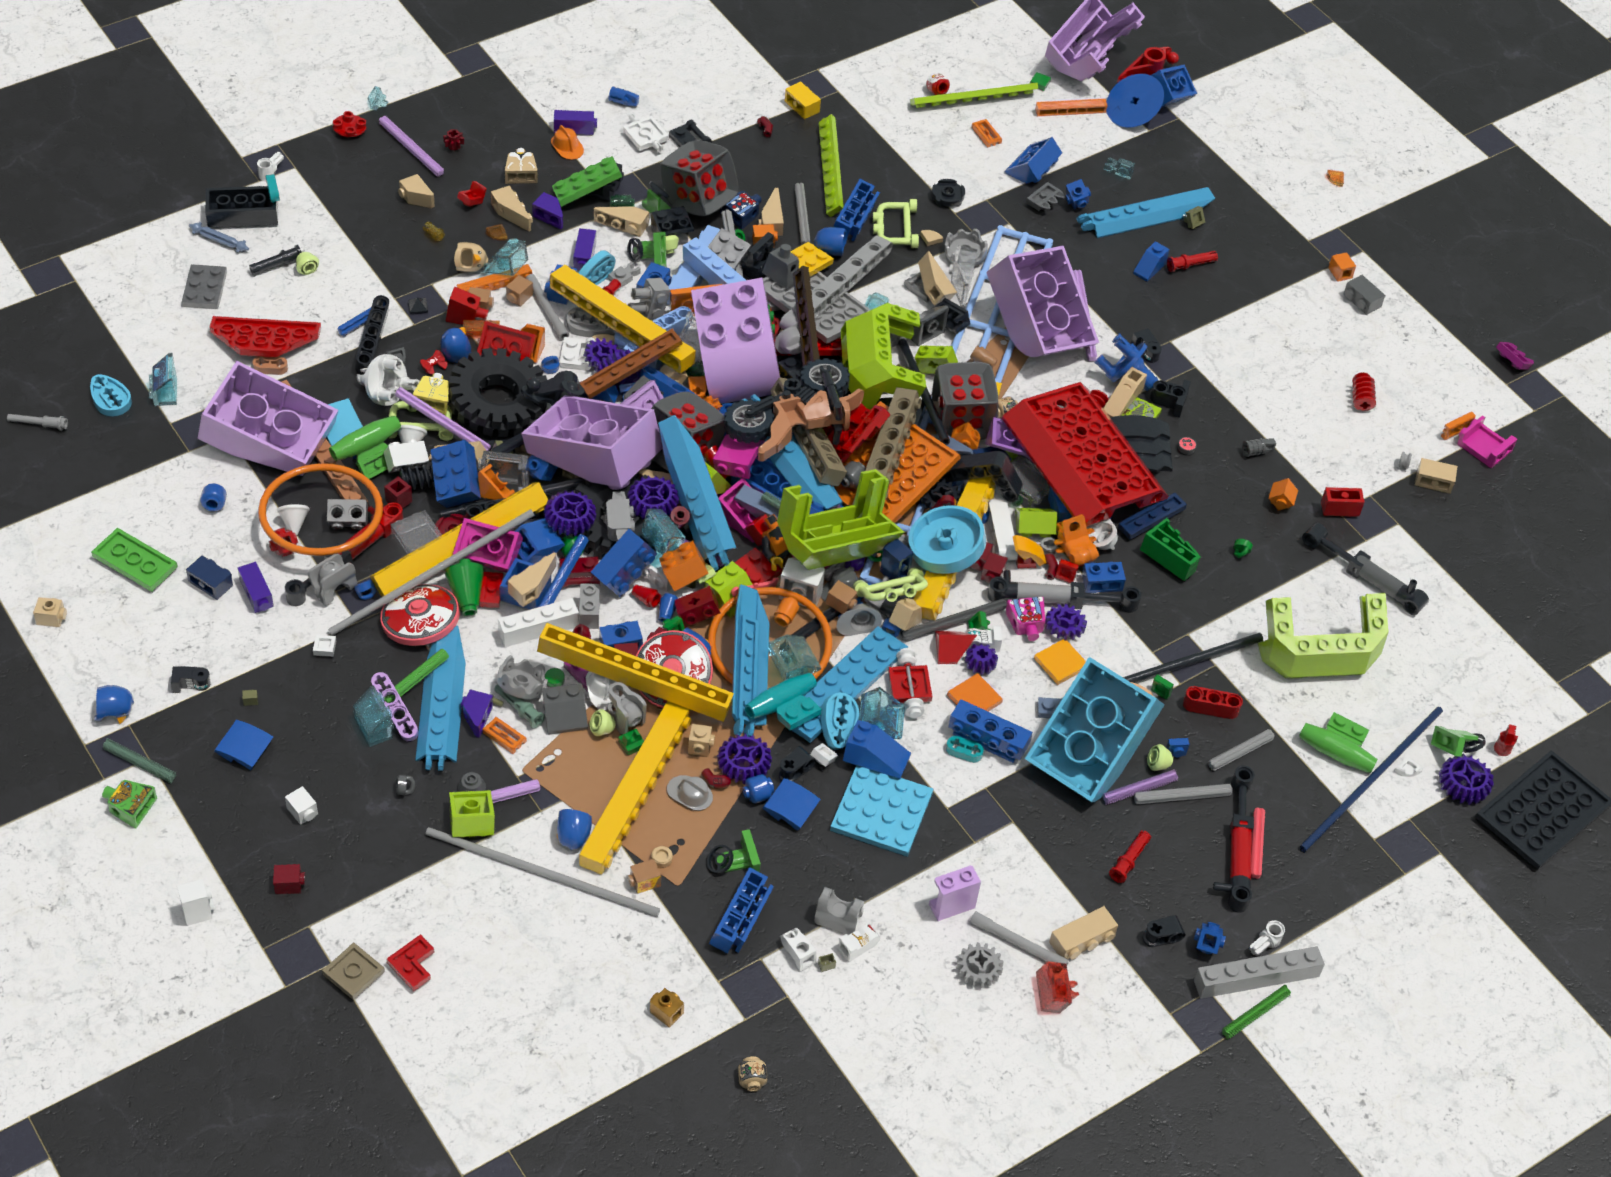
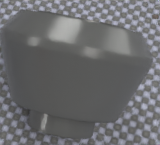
[458,772,486,792]

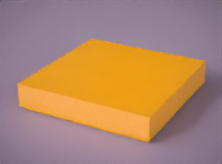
[1034,639,1086,685]

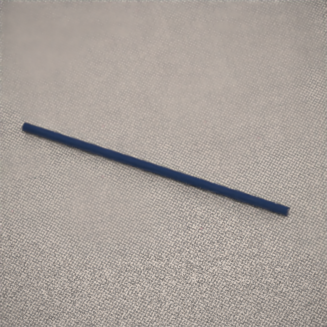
[1300,706,1443,852]

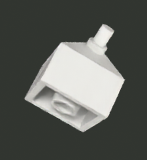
[779,558,825,606]

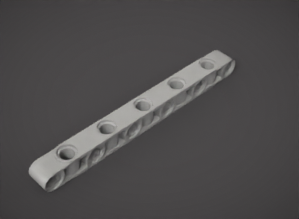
[779,235,893,330]

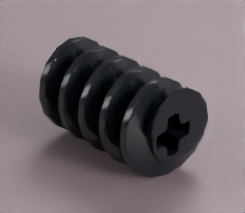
[399,464,435,490]

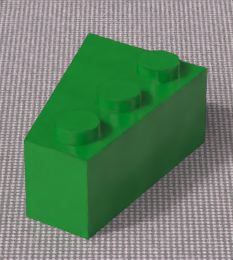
[1140,518,1201,581]

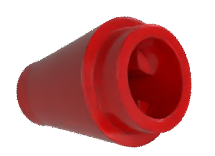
[632,584,661,607]

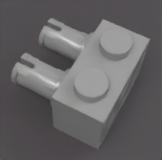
[628,278,670,320]

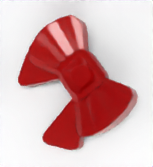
[420,350,448,375]

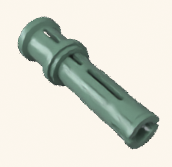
[494,684,545,728]

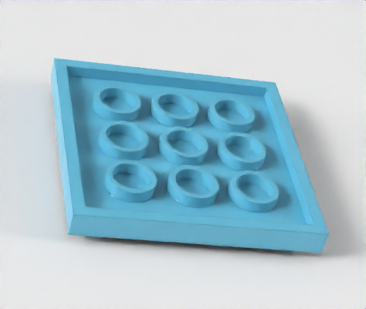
[830,765,934,857]

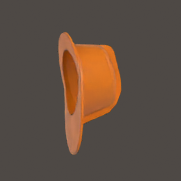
[551,125,584,160]

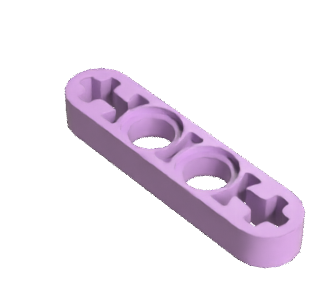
[371,672,418,741]

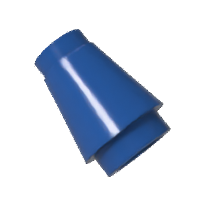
[658,593,678,622]

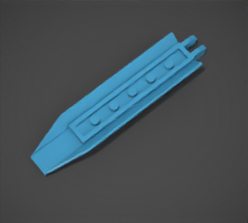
[1077,187,1215,238]
[742,394,843,510]
[658,415,737,571]
[732,584,769,737]
[416,625,466,771]

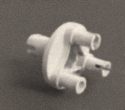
[357,354,420,406]

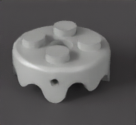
[944,229,988,267]
[497,655,548,700]

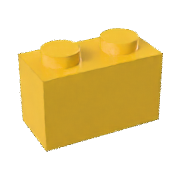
[784,82,821,119]

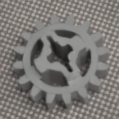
[957,942,1004,988]

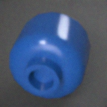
[200,483,227,512]
[742,774,774,803]

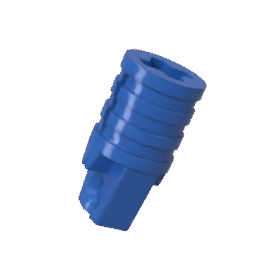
[608,86,639,107]

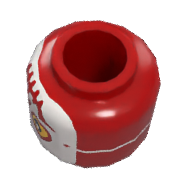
[926,73,950,95]

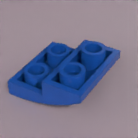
[214,720,273,770]
[763,778,821,831]

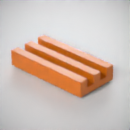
[972,119,1002,148]
[1441,411,1476,440]
[483,717,527,754]

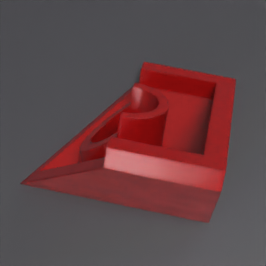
[935,631,977,664]

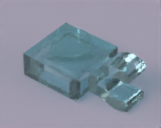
[1104,158,1135,179]

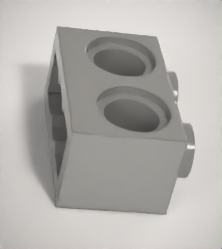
[327,499,368,529]
[579,584,600,629]

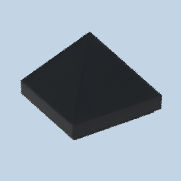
[408,298,428,314]

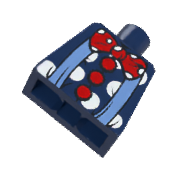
[720,191,762,230]

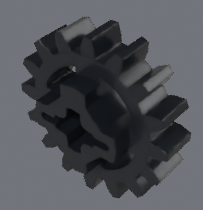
[921,479,961,510]

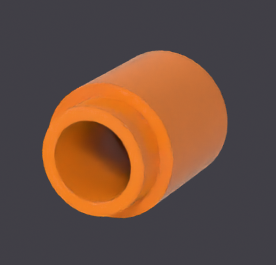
[774,597,800,627]

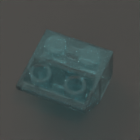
[642,509,686,555]
[769,634,821,680]
[353,685,394,747]

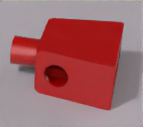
[445,287,489,326]

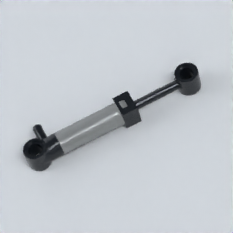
[987,570,1141,613]

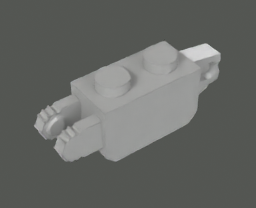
[606,491,635,542]

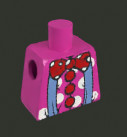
[1005,597,1045,641]

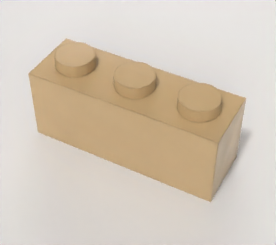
[1049,906,1118,960]

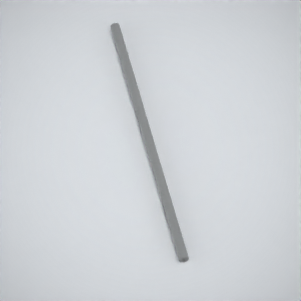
[328,509,535,636]
[426,827,660,917]

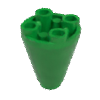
[444,559,484,616]

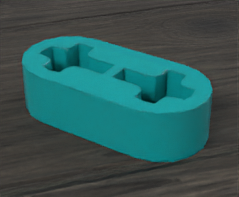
[265,174,280,202]
[946,736,984,763]

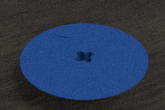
[1106,74,1164,127]

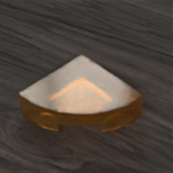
[1326,170,1344,187]
[486,224,507,240]

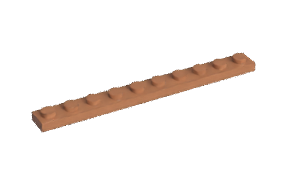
[282,380,369,507]

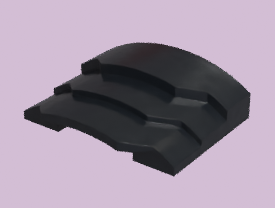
[1099,415,1173,472]

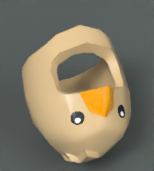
[454,242,488,272]

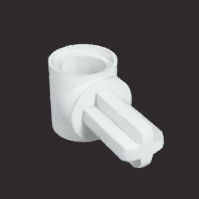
[257,152,284,181]
[1249,921,1285,955]

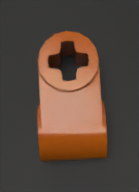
[689,376,707,399]

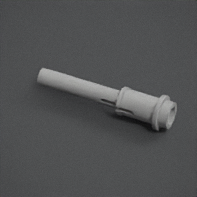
[7,414,68,431]

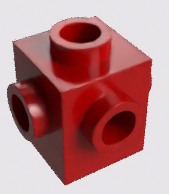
[268,528,298,557]

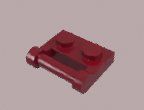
[560,557,600,588]

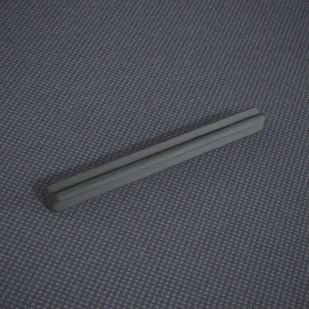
[901,599,1007,641]

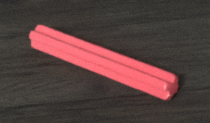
[1251,807,1265,879]

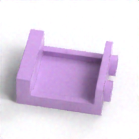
[929,865,981,921]

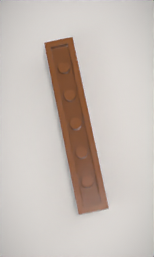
[579,328,683,399]

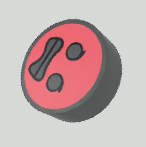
[1178,437,1197,455]

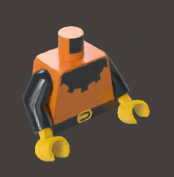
[762,514,791,571]

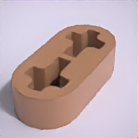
[253,356,288,375]

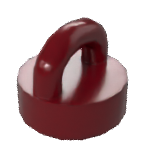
[573,624,591,639]

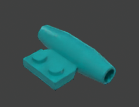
[745,673,822,731]

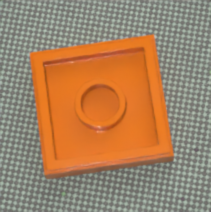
[947,673,1003,711]

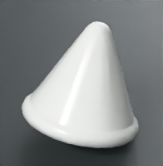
[397,425,427,444]
[277,504,310,536]

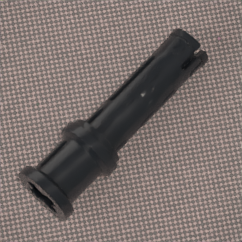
[249,244,302,275]

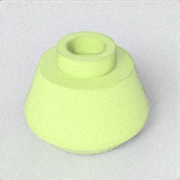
[666,235,679,254]
[296,252,319,275]
[590,709,616,736]
[1147,744,1173,771]

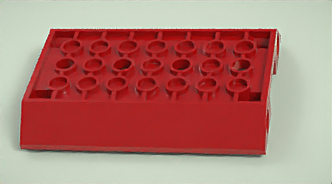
[1002,382,1169,526]

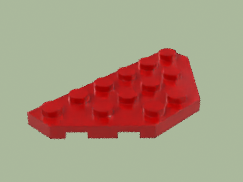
[210,316,321,358]

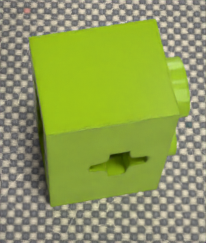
[914,345,958,374]

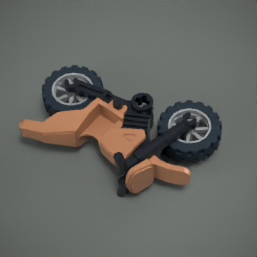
[724,358,864,461]

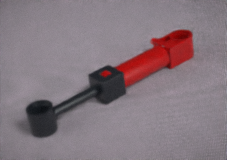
[285,502,404,606]

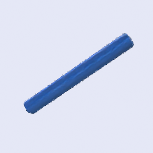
[538,534,588,607]

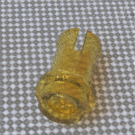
[423,221,445,241]

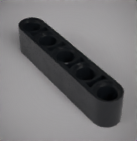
[355,295,389,375]

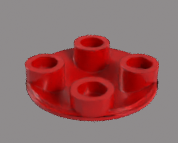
[333,111,366,137]

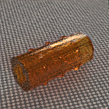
[464,319,500,337]

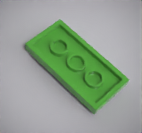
[552,156,623,207]
[91,527,178,592]

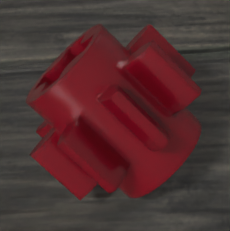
[443,129,464,150]

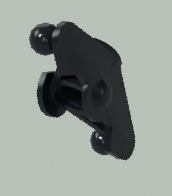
[521,370,606,406]

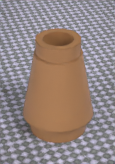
[970,346,997,369]

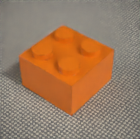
[659,541,709,592]

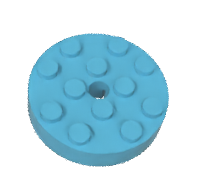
[909,505,986,574]

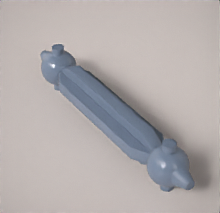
[189,222,249,253]

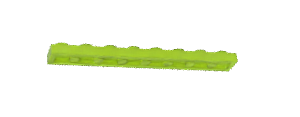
[910,82,1038,108]
[819,114,844,217]

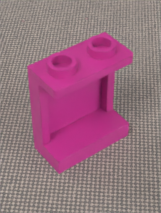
[1457,415,1517,469]
[713,434,765,479]

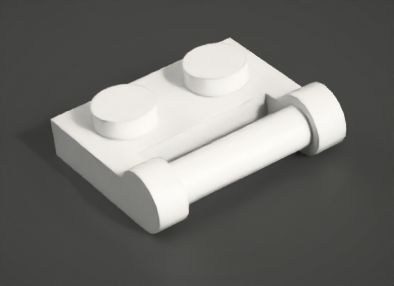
[559,337,595,371]

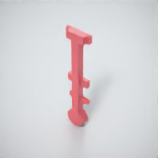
[731,577,779,596]

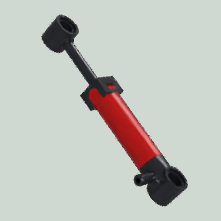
[1213,766,1255,913]

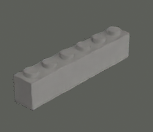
[1194,946,1325,999]

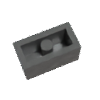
[1344,275,1385,315]

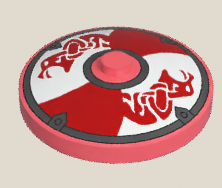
[380,584,460,646]
[636,630,713,709]

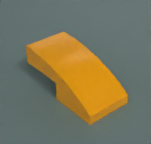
[1012,535,1046,566]

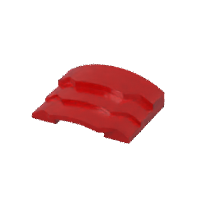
[823,403,891,463]

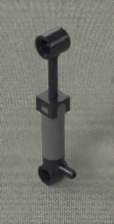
[1302,523,1429,615]

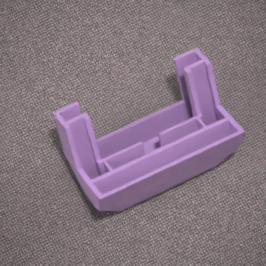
[1045,0,1145,81]

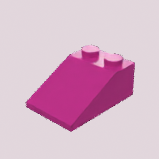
[718,478,756,542]
[453,518,523,573]

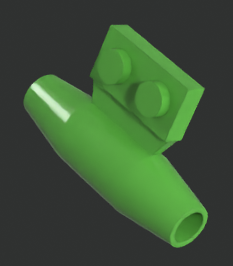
[329,416,401,479]
[1298,712,1378,773]

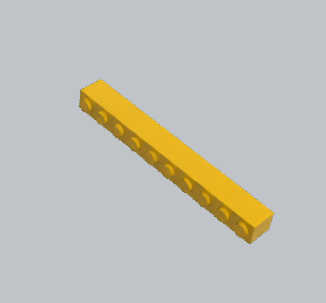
[550,265,696,374]
[913,477,996,621]
[370,482,548,597]
[537,623,734,722]
[579,701,691,875]

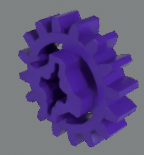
[583,338,621,371]
[1045,604,1087,640]

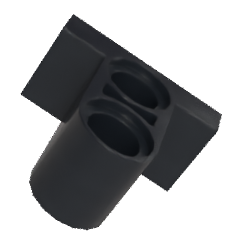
[1150,379,1191,418]

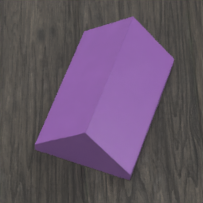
[985,417,1029,457]

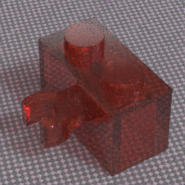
[1036,961,1079,1014]

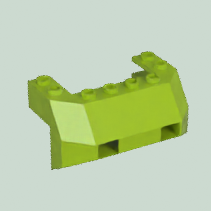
[841,303,926,410]
[777,469,905,570]
[1257,593,1389,678]

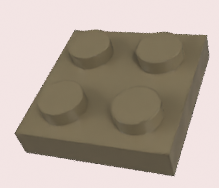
[322,942,385,1000]

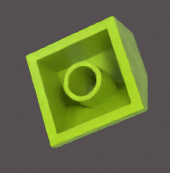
[1015,508,1057,538]
[704,561,753,618]
[449,790,495,838]

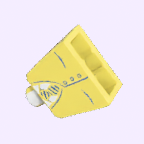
[412,373,449,414]

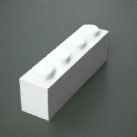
[498,598,579,647]

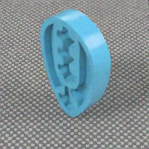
[579,250,616,285]
[90,374,132,416]
[821,692,859,750]

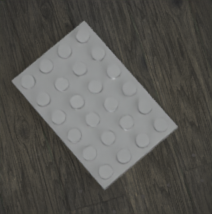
[763,272,870,344]

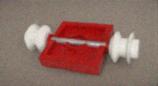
[888,648,933,719]

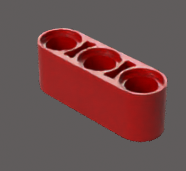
[1183,686,1243,719]

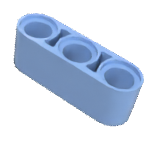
[653,306,692,335]

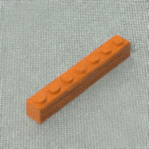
[1035,99,1107,117]
[457,264,532,292]

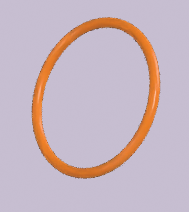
[258,463,383,556]
[708,587,833,689]

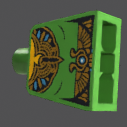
[102,780,157,828]

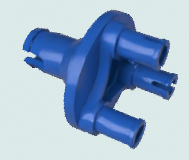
[1094,333,1158,391]

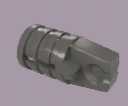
[1242,438,1276,457]

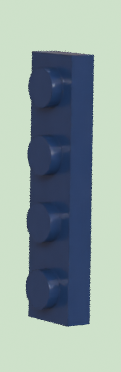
[1118,493,1187,540]

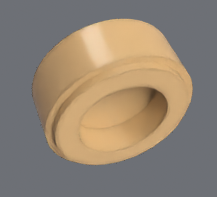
[652,846,673,868]

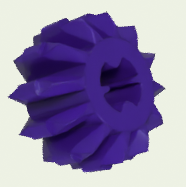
[964,643,998,676]

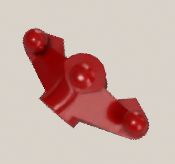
[1117,46,1179,83]

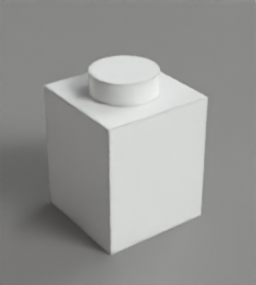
[285,786,318,825]

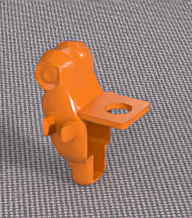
[1054,514,1099,566]

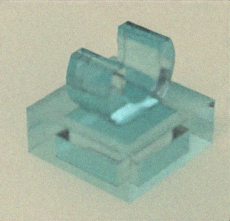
[367,86,388,111]

